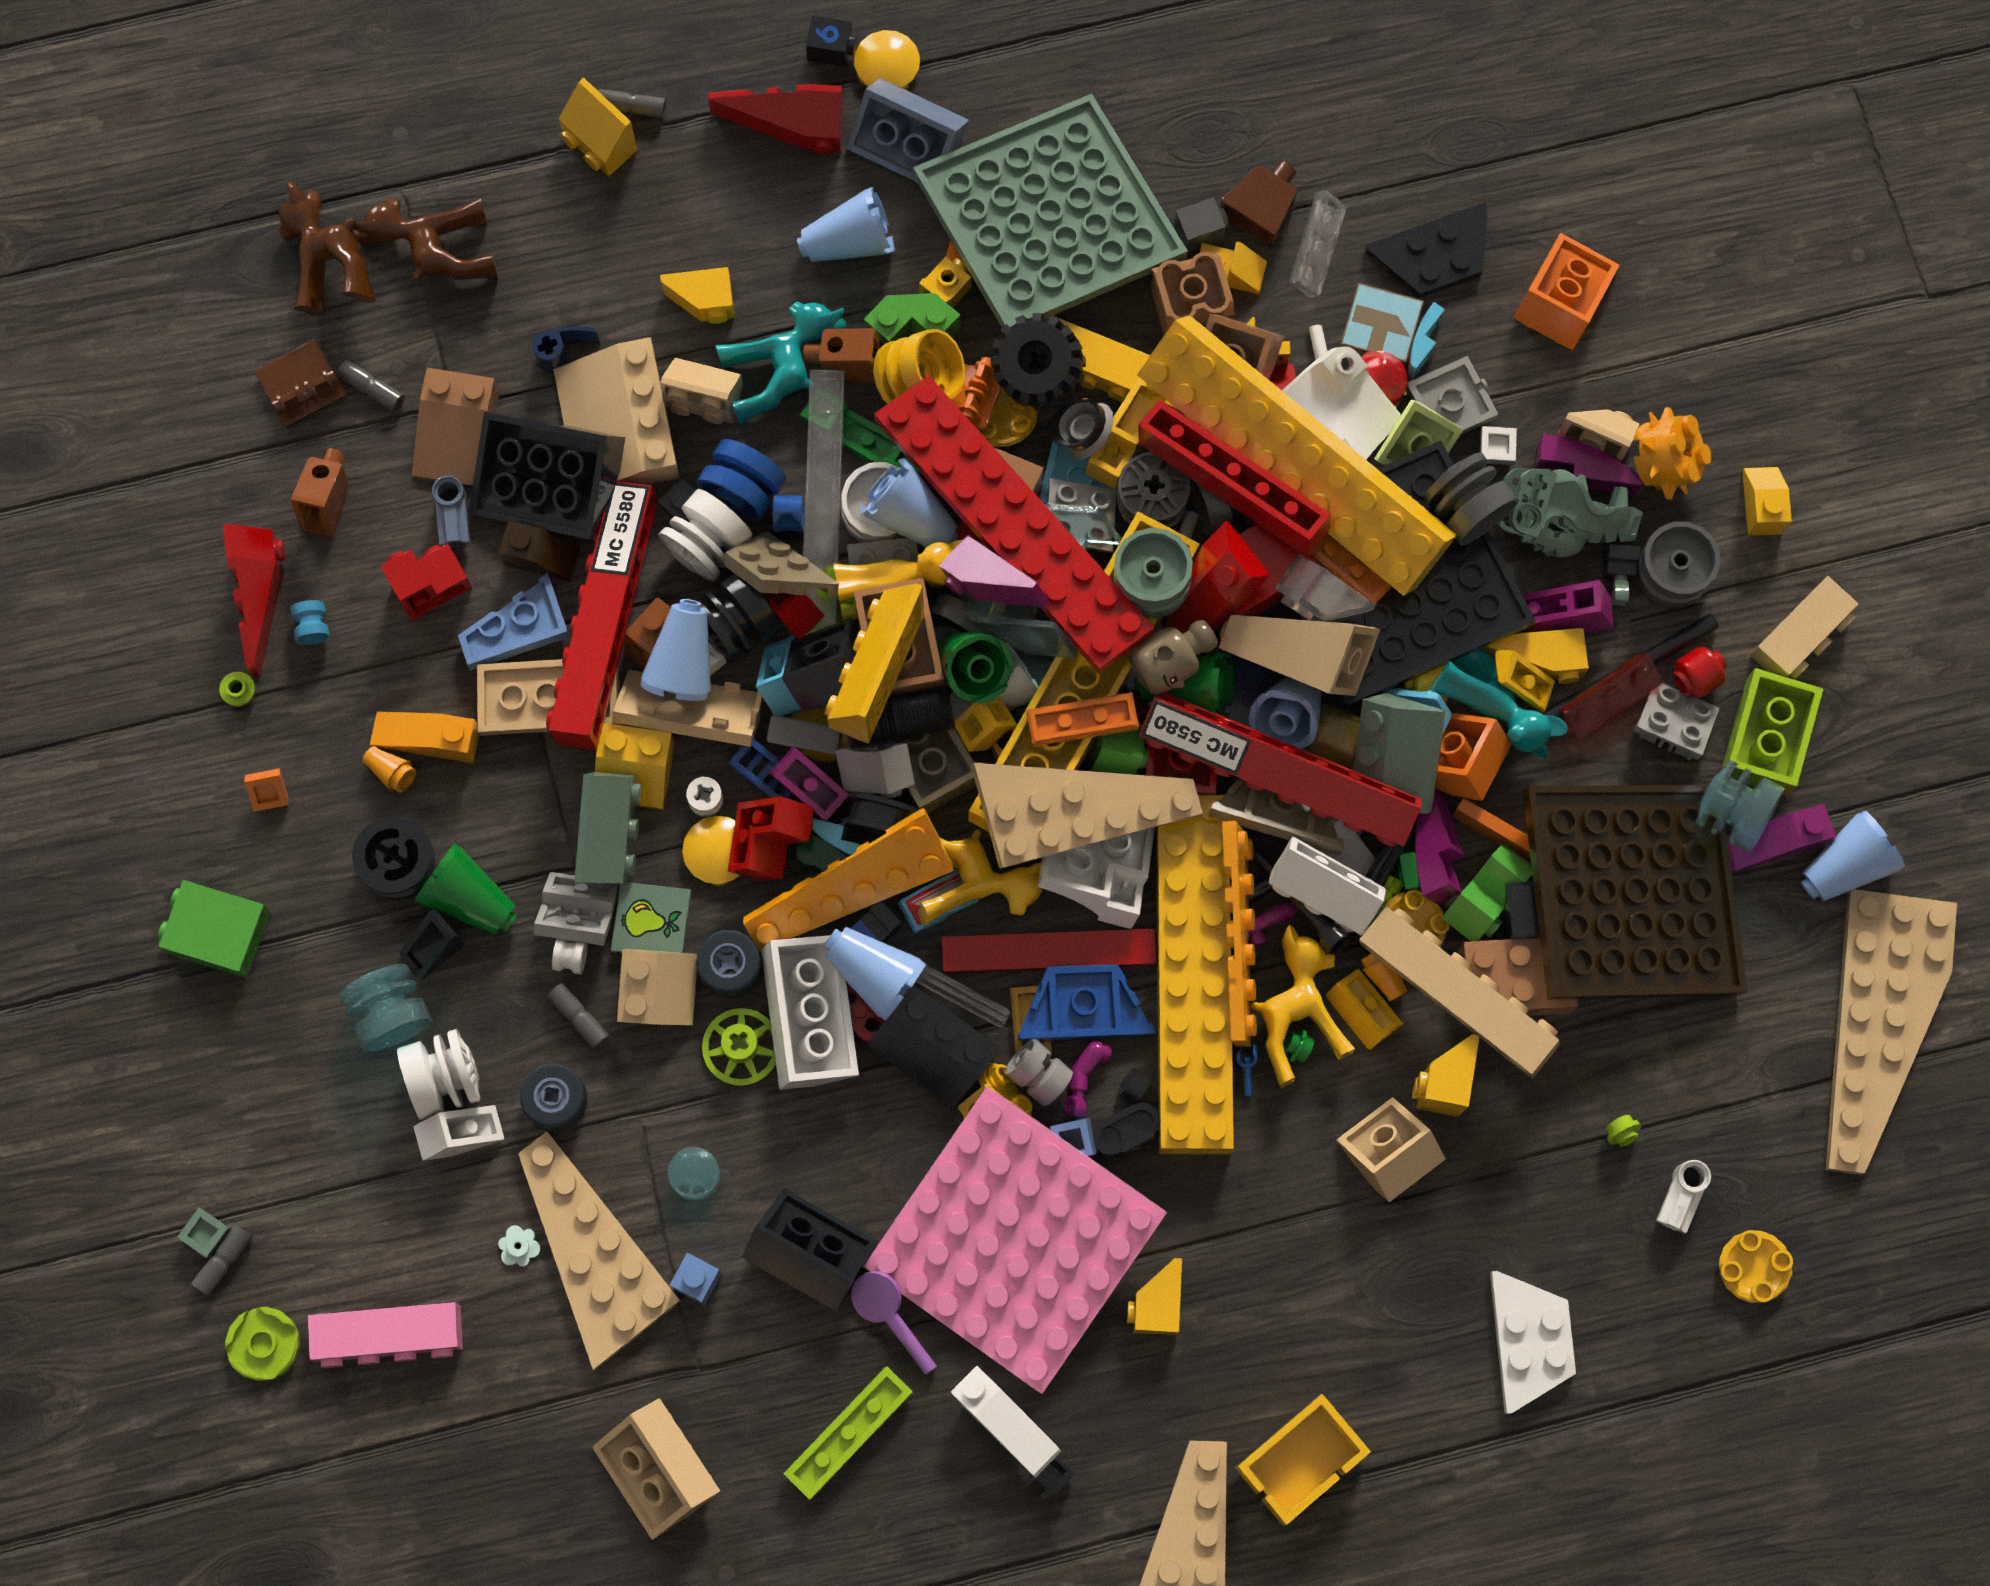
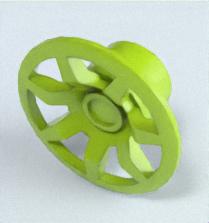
[702,1008,776,1086]

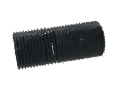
[847,685,955,749]

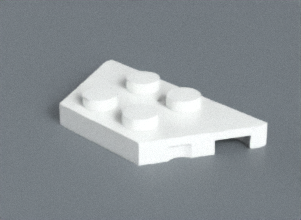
[1490,1271,1576,1414]

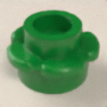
[1284,1030,1314,1064]

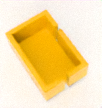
[1235,1394,1371,1526]

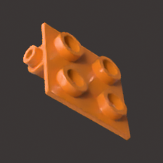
[951,357,1002,430]

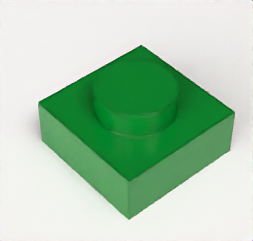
[1398,852,1422,892]

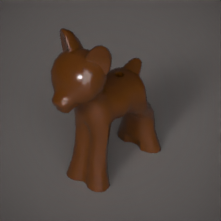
[279,181,376,316]
[354,197,498,282]

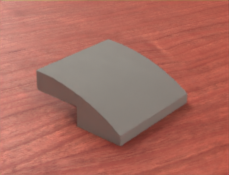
[534,872,620,946]

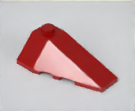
[708,84,844,155]
[1162,521,1271,634]
[222,524,286,677]

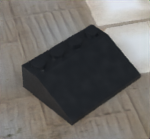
[468,412,626,540]

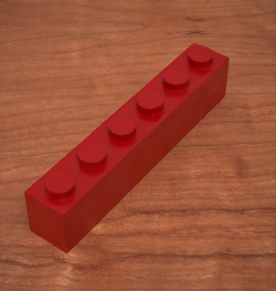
[1138,399,1331,558]

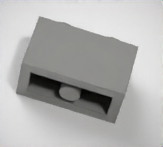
[835,742,915,798]

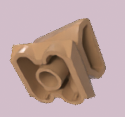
[1150,252,1235,335]

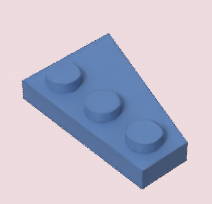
[458,573,569,671]

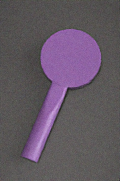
[851,1271,936,1375]

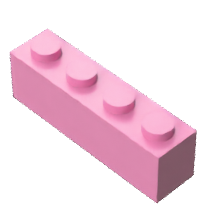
[308,1302,463,1368]

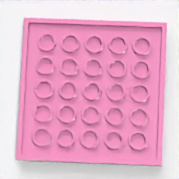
[863,1086,1167,1394]

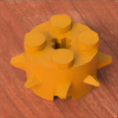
[1634,407,1711,500]

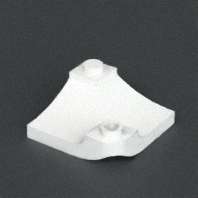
[1282,346,1401,460]
[1038,827,1155,929]

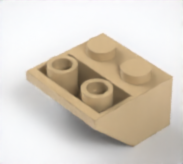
[660,358,743,424]

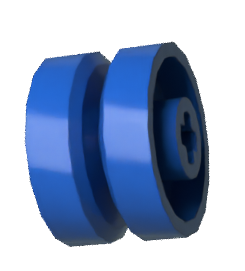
[697,439,786,522]

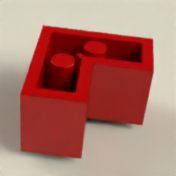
[380,543,472,621]
[727,796,814,882]

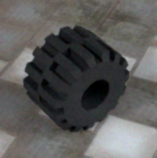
[990,313,1086,410]

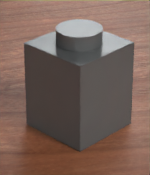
[1174,197,1229,252]

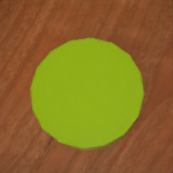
[225,1307,300,1381]

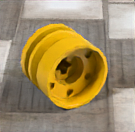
[873,329,965,404]

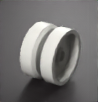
[841,462,904,543]

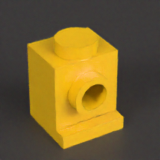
[919,256,972,308]
[954,697,1017,752]

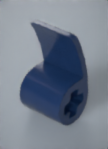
[532,326,600,372]

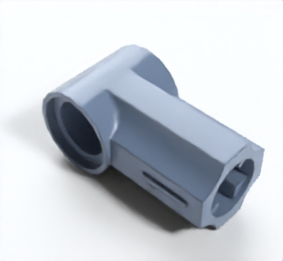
[432,475,470,549]

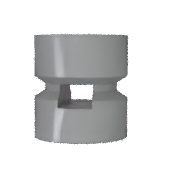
[1005,1038,1073,1107]

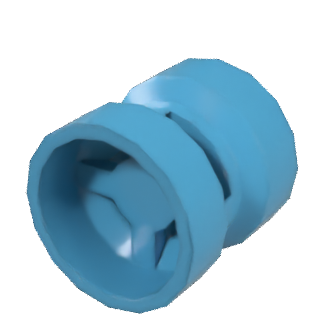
[290,600,330,645]

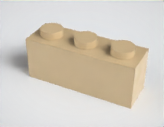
[1751,576,1859,680]

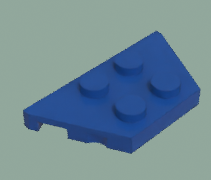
[1017,964,1156,1041]

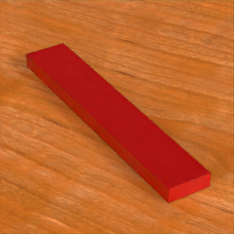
[942,929,1157,974]

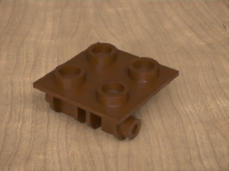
[254,339,347,428]

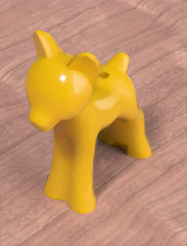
[834,540,963,620]
[918,830,1042,926]
[1250,925,1355,1088]

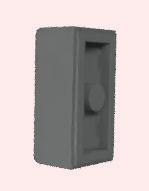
[767,715,843,754]

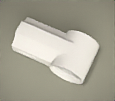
[1656,1160,1711,1234]

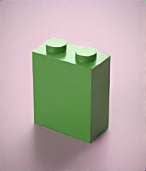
[157,880,271,978]

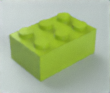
[1719,668,1823,796]

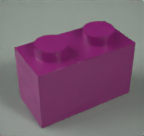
[768,747,849,821]

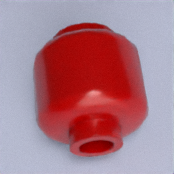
[1672,646,1727,698]

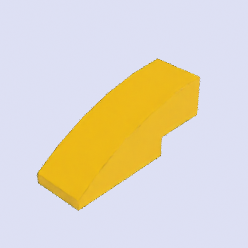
[1085,377,1166,490]

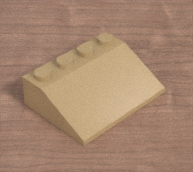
[553,337,680,485]

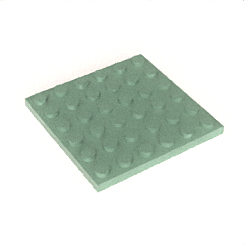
[913,94,1188,328]

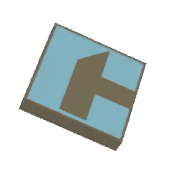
[1340,283,1424,366]

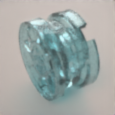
[668,1147,721,1201]

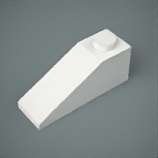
[951,1366,1061,1478]

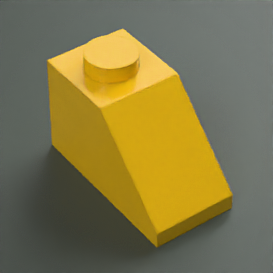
[660,267,735,324]
[1742,467,1792,536]
[1127,1258,1182,1335]

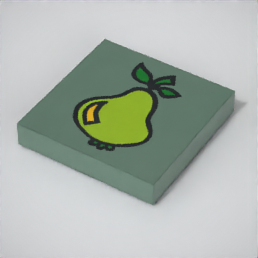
[611,882,692,954]

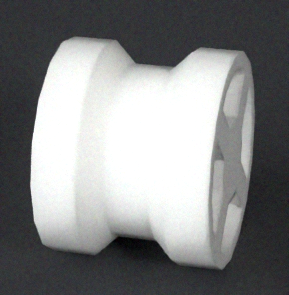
[686,777,723,817]
[552,939,588,974]

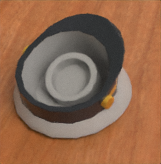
[1048,398,1113,460]

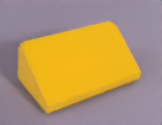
[1495,650,1555,712]
[1325,968,1403,1050]

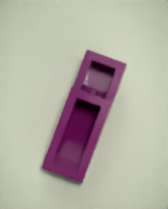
[1535,433,1643,496]
[1415,789,1465,904]

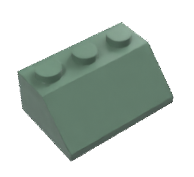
[1353,693,1446,814]
[574,771,642,883]

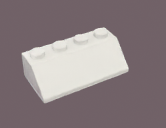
[761,935,859,1090]

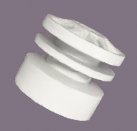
[658,489,752,582]
[397,1029,480,1120]

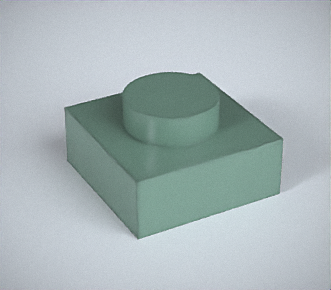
[177,1207,231,1259]

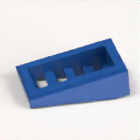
[725,738,792,799]

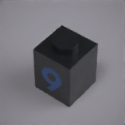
[806,16,857,67]

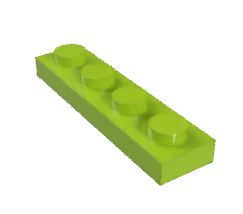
[784,1366,913,1500]

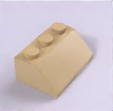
[592,1398,720,1540]

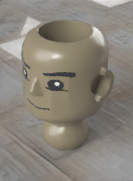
[1128,620,1218,695]

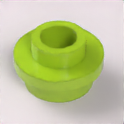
[219,672,255,707]
[1605,1115,1641,1147]

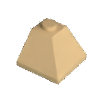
[1557,409,1639,462]

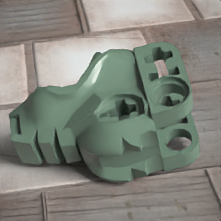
[1496,468,1643,557]

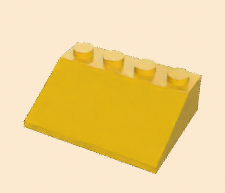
[824,583,924,744]

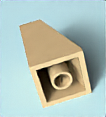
[1219,615,1380,696]

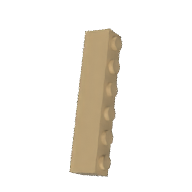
[1359,906,1560,1079]

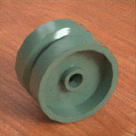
[1113,528,1193,619]

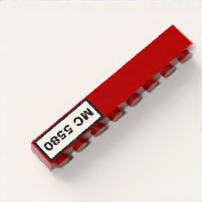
[546,481,658,750]
[1139,692,1423,846]

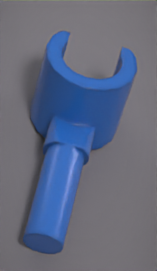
[1236,1044,1258,1096]

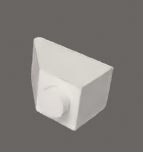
[413,1105,504,1161]

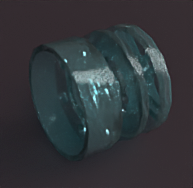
[1695,760,1785,853]
[338,964,433,1053]

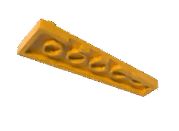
[743,808,954,952]
[1222,821,1257,1047]

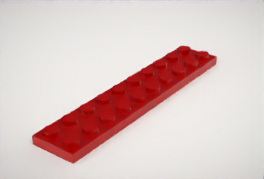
[874,375,1155,674]

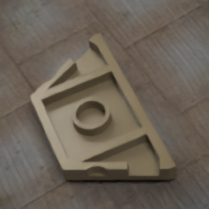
[724,532,839,597]
[1208,779,1344,856]

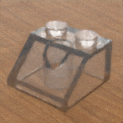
[1274,553,1376,622]

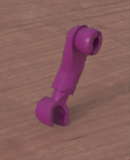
[1249,901,1298,948]
[1063,1041,1112,1118]

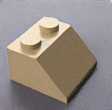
[617,949,697,1025]
[1336,1097,1446,1202]

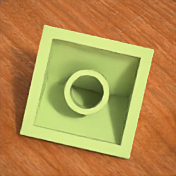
[1374,399,1463,465]

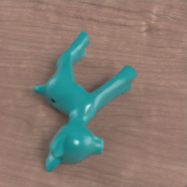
[715,301,847,425]
[1429,649,1568,759]

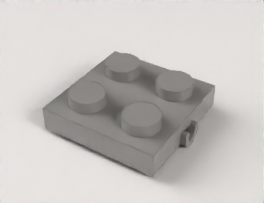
[1406,356,1498,435]

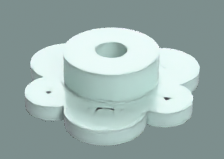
[498,1225,541,1267]

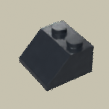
[782,617,859,712]

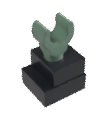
[1603,544,1641,606]

